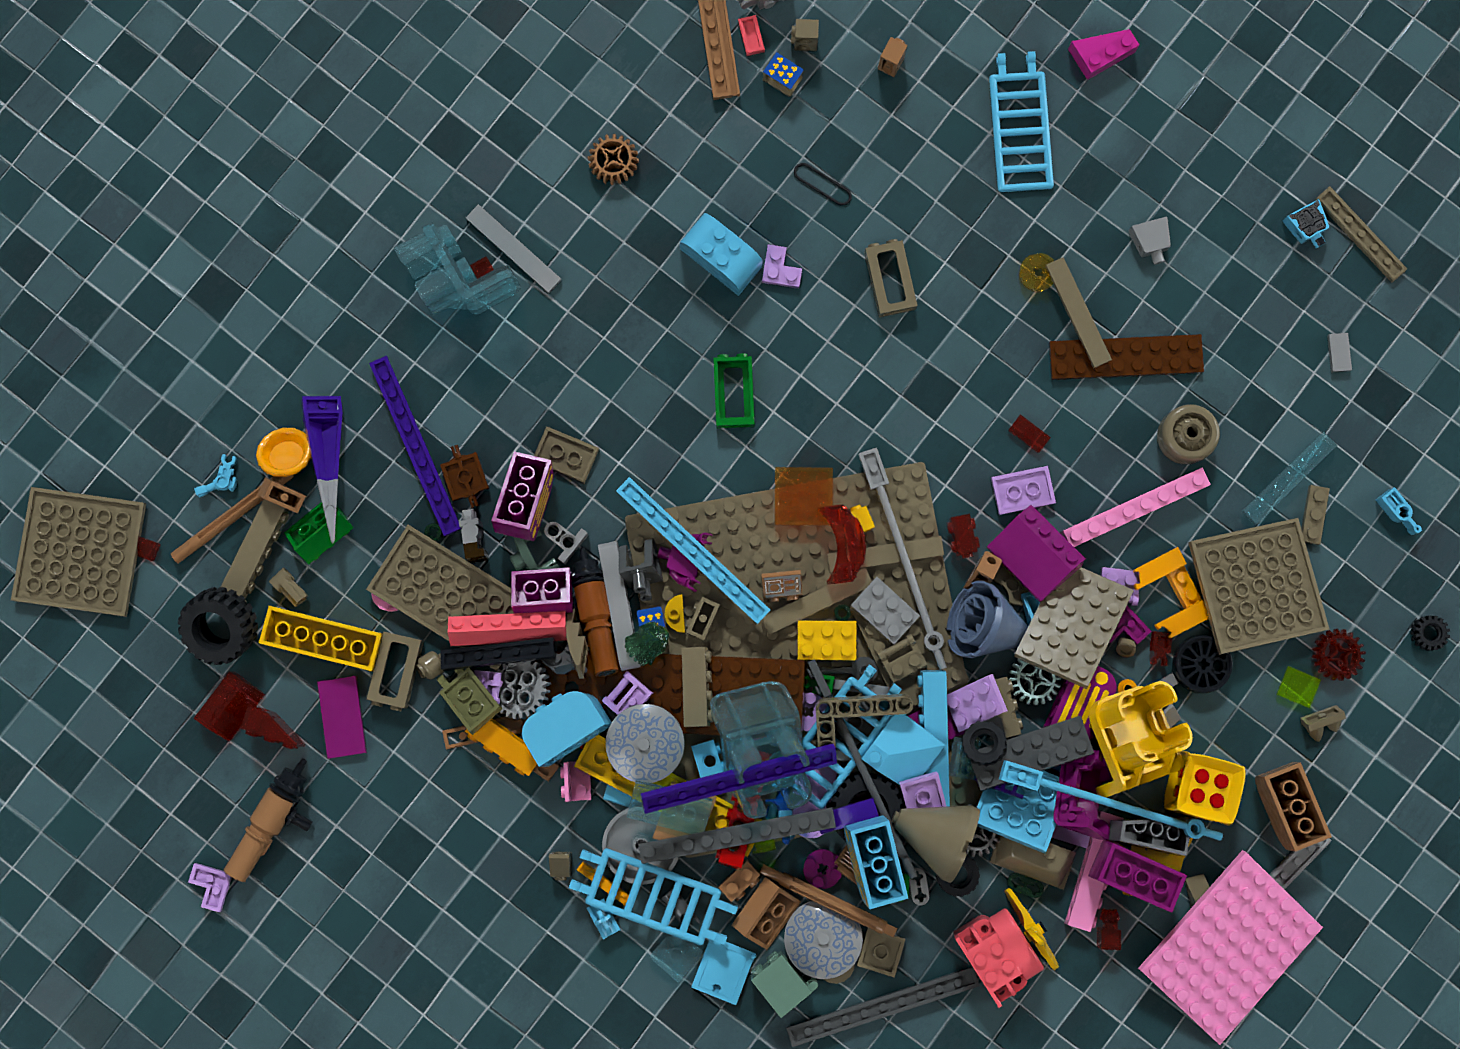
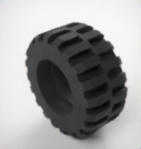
[178,587,258,665]
[829,773,904,841]

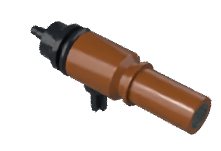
[566,547,619,677]

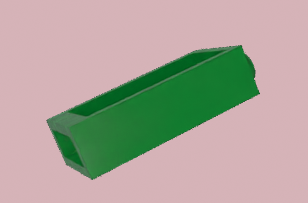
[714,353,755,429]

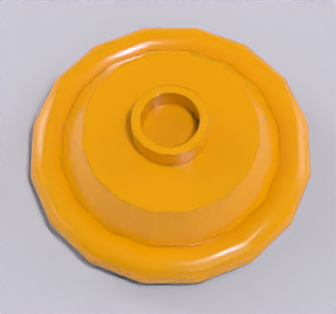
[256,428,311,477]

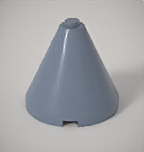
[947,581,1028,658]

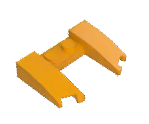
[1133,547,1209,639]

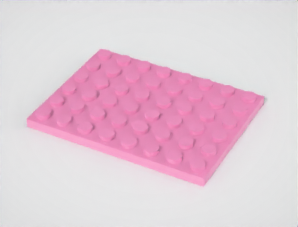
[1138,850,1323,1045]

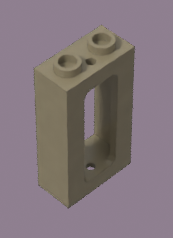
[864,239,917,318]
[366,631,424,711]

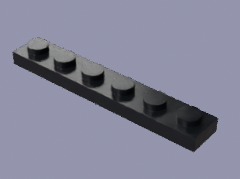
[440,637,556,671]

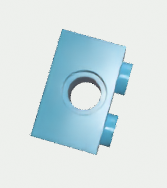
[691,739,727,778]

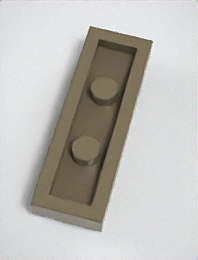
[1301,485,1330,545]

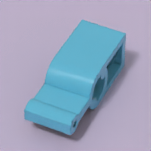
[1376,487,1422,535]

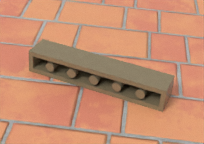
[221,499,289,603]

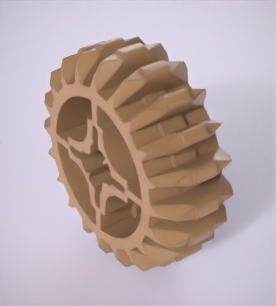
[588,134,639,185]

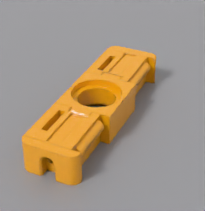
[577,861,629,906]

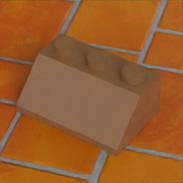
[732,877,801,950]

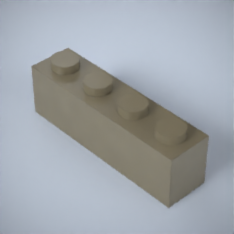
[682,647,713,727]

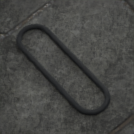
[794,163,852,206]

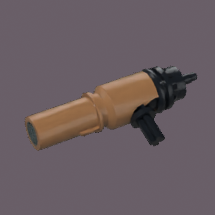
[224,758,313,882]

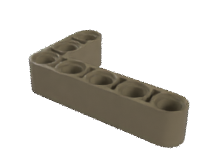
[816,694,913,748]

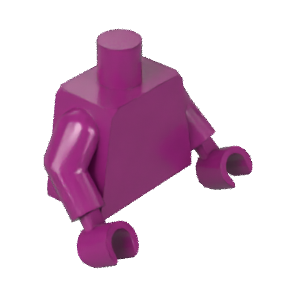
[658,532,713,592]

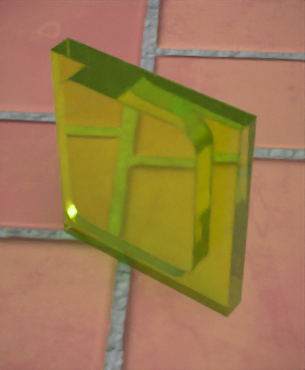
[1276,666,1321,708]

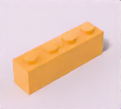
[465,718,537,776]

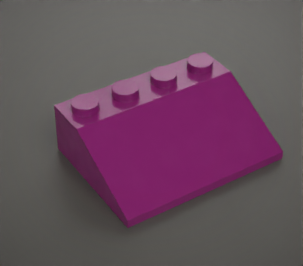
[986,505,1086,602]

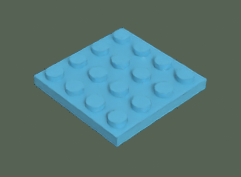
[977,771,1059,854]

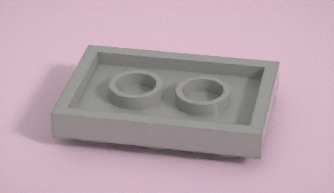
[850,577,920,645]

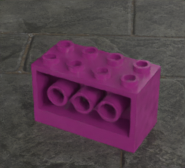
[1088,840,1187,913]

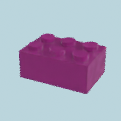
[511,567,573,614]

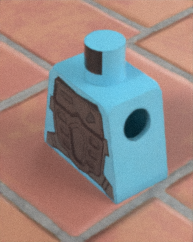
[1282,199,1329,249]

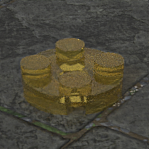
[1019,253,1054,292]

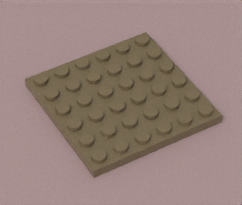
[11,487,146,617]
[1188,518,1329,655]

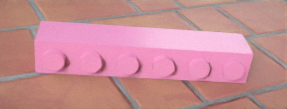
[1064,811,1124,932]

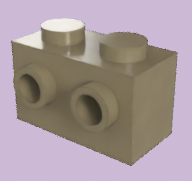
[685,597,720,641]

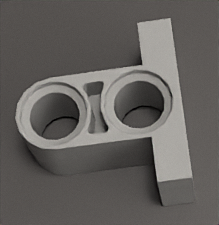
[544,522,589,565]

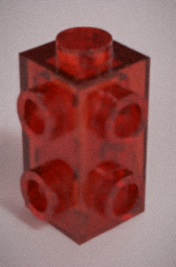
[947,514,980,559]

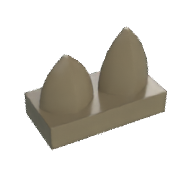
[1300,705,1346,742]

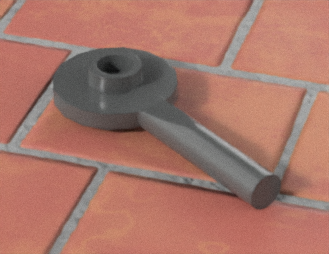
[819,657,878,683]

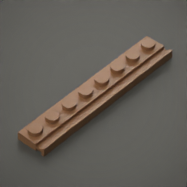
[698,0,740,100]

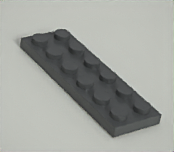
[970,715,1094,791]

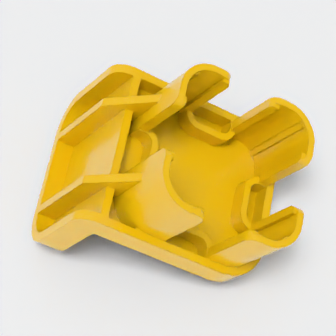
[1089,681,1192,798]

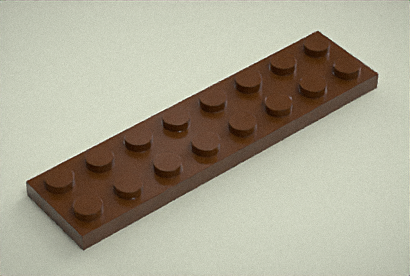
[1049,334,1204,380]

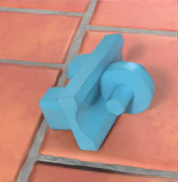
[586,898,621,939]

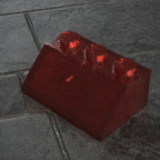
[194,671,266,741]

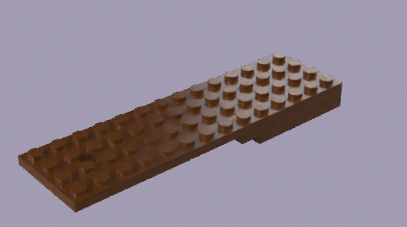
[532,650,807,739]

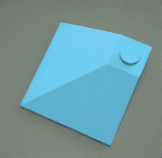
[861,714,946,784]

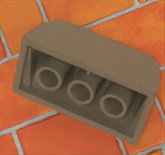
[989,835,1076,890]

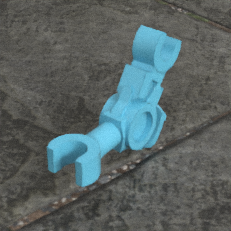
[194,454,238,498]

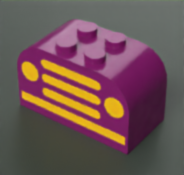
[491,451,554,541]
[1043,666,1117,740]

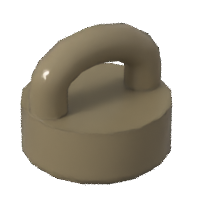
[1116,637,1136,657]

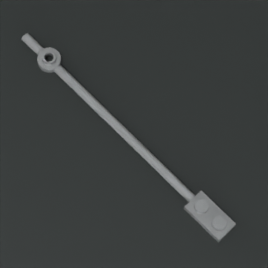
[858,448,947,670]

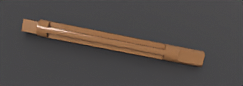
[171,475,294,564]
[760,864,897,938]

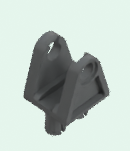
[619,538,663,601]

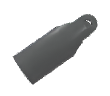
[661,888,701,932]

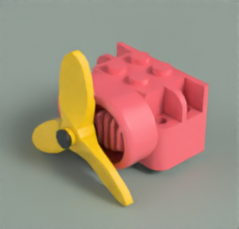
[953,888,1059,1008]

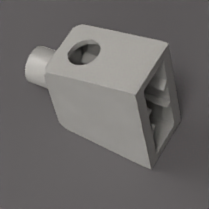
[1128,217,1171,265]

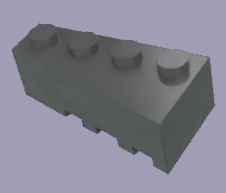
[1109,816,1193,856]

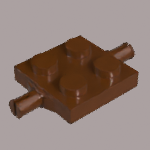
[440,445,490,508]

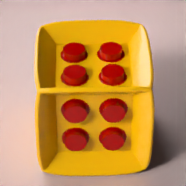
[1164,751,1245,825]

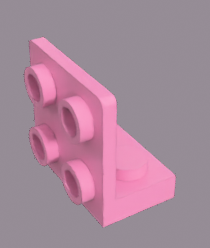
[560,761,592,802]

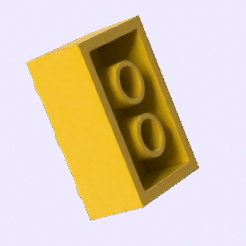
[797,620,856,661]

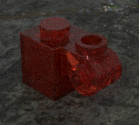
[1097,909,1121,950]

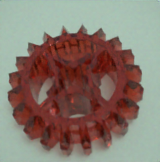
[1312,629,1366,681]

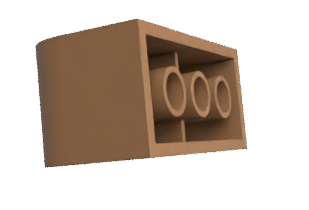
[1255,762,1332,852]

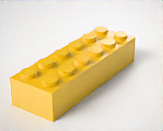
[259,606,383,671]

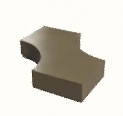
[993,563,1029,607]

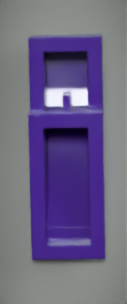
[820,798,879,834]

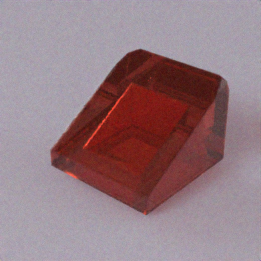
[137,536,161,562]

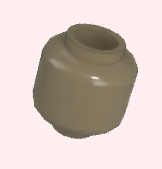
[416,651,444,680]

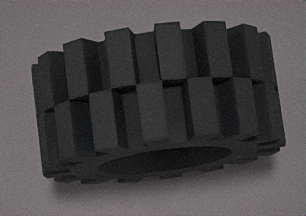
[1410,615,1450,651]

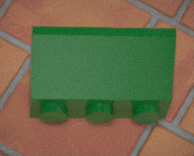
[284,502,354,564]

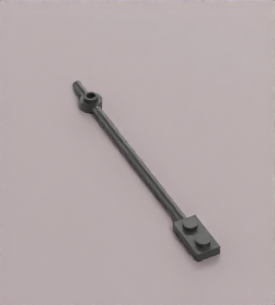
[807,659,917,879]

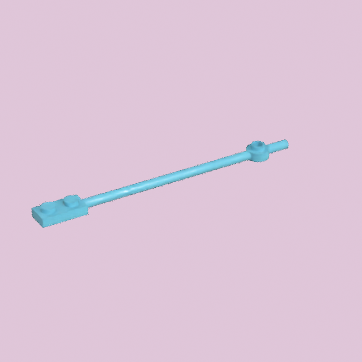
[999,760,1223,841]

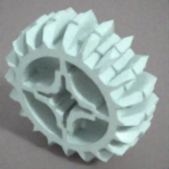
[1008,659,1061,705]

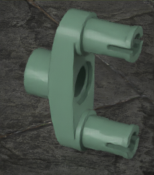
[510,530,559,571]

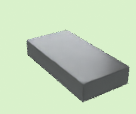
[1327,333,1352,373]

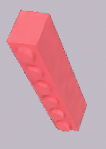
[447,611,567,646]

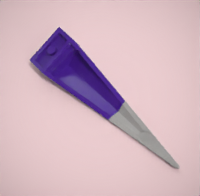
[301,396,343,544]

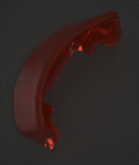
[817,504,866,585]

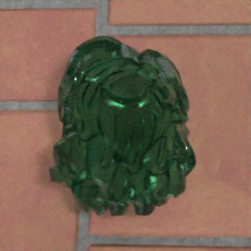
[625,622,669,666]

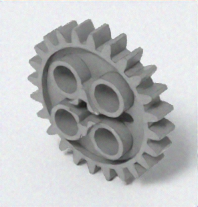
[497,661,551,720]

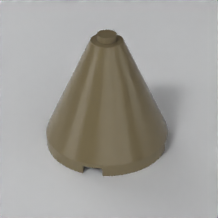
[891,805,980,883]

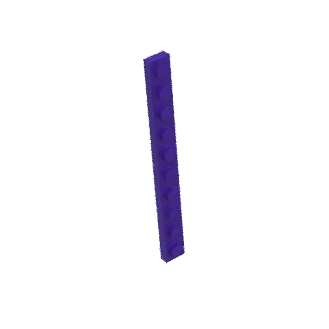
[369,356,461,537]
[641,744,837,814]

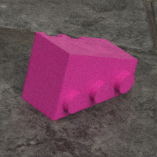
[1068,29,1139,80]

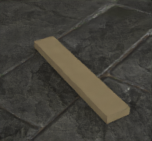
[1315,186,1407,283]
[1045,257,1112,369]
[827,536,944,573]
[762,568,872,635]

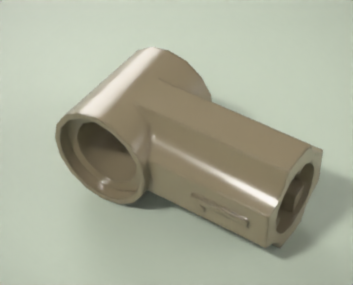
[269,567,308,607]

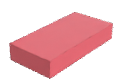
[738,15,765,56]

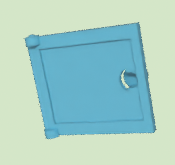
[691,939,756,1005]

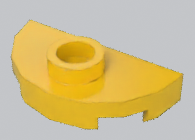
[664,594,685,633]

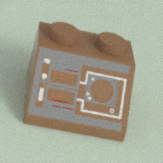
[761,570,802,603]

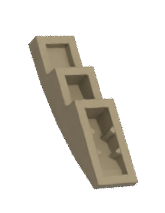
[566,609,588,679]

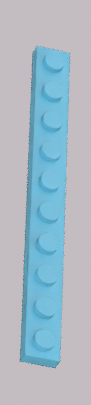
[616,477,771,624]

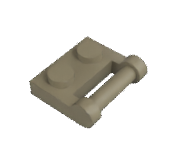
[877,634,928,683]

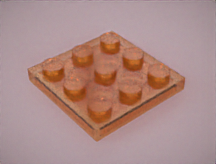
[775,467,833,526]

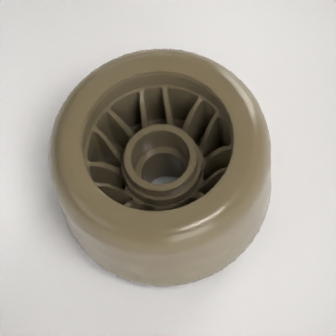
[1157,404,1220,464]

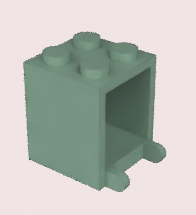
[751,951,818,1018]

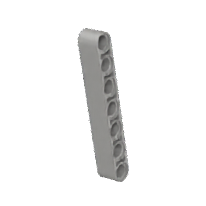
[598,541,641,671]

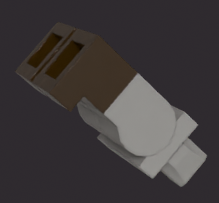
[459,509,489,563]

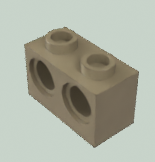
[791,19,819,51]

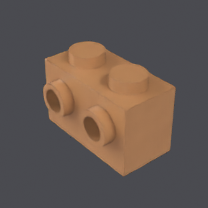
[718,859,760,902]

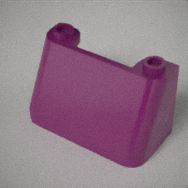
[1054,750,1113,840]

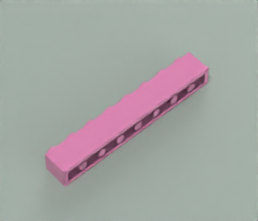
[1060,467,1211,547]

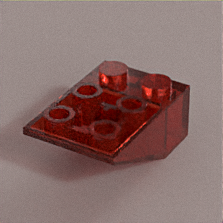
[240,706,305,749]

